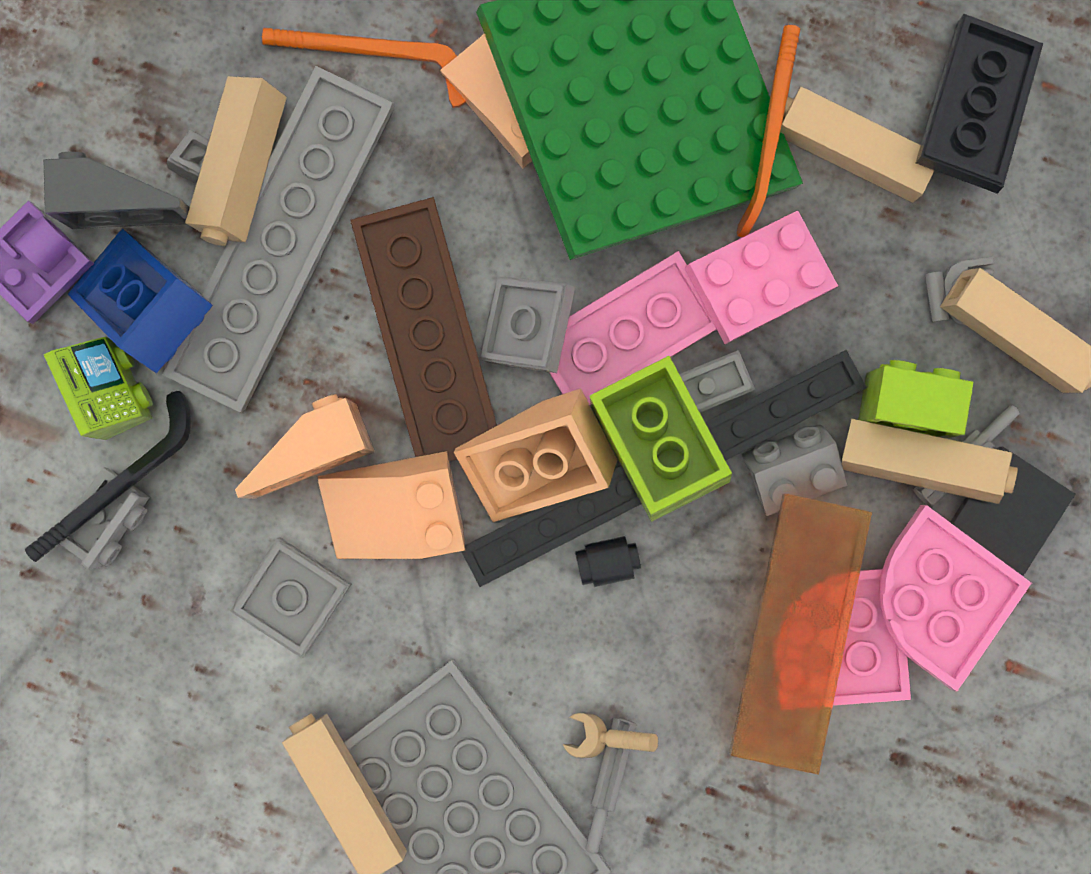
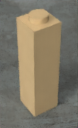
[185,76,287,246]
[780,87,935,203]
[940,268,1091,393]
[842,419,1018,504]
[282,713,407,874]

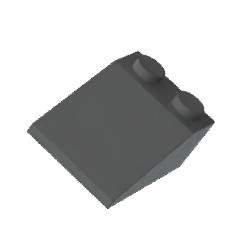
[43,151,190,229]

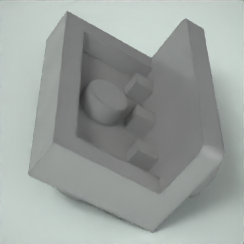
[742,425,847,516]
[60,467,150,570]

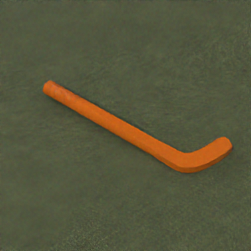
[737,25,800,237]
[262,28,466,108]

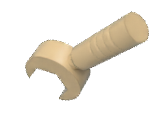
[563,713,658,758]

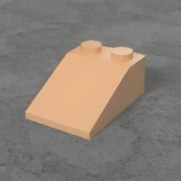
[440,34,532,169]
[454,388,617,522]
[235,394,375,499]
[318,451,465,559]

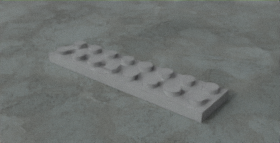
[162,66,395,414]

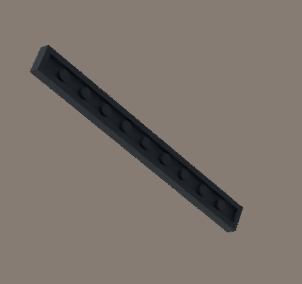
[461,349,866,587]

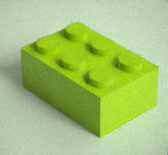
[589,356,732,522]

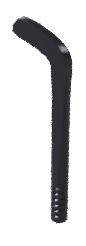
[25,391,191,562]

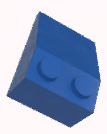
[68,228,213,373]

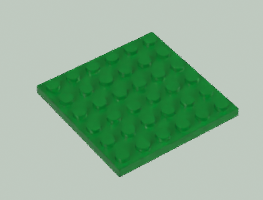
[476,0,803,260]

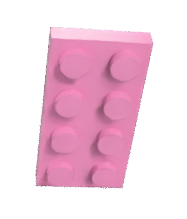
[549,251,717,406]

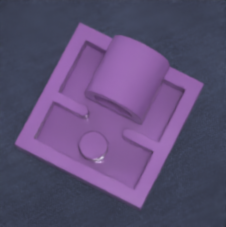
[0,200,94,324]

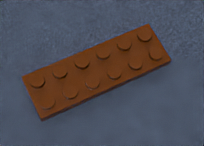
[350,197,497,462]

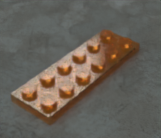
[729,493,872,775]

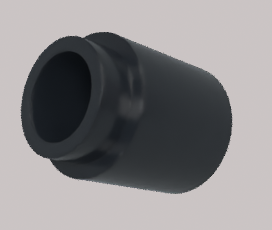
[575,536,641,587]

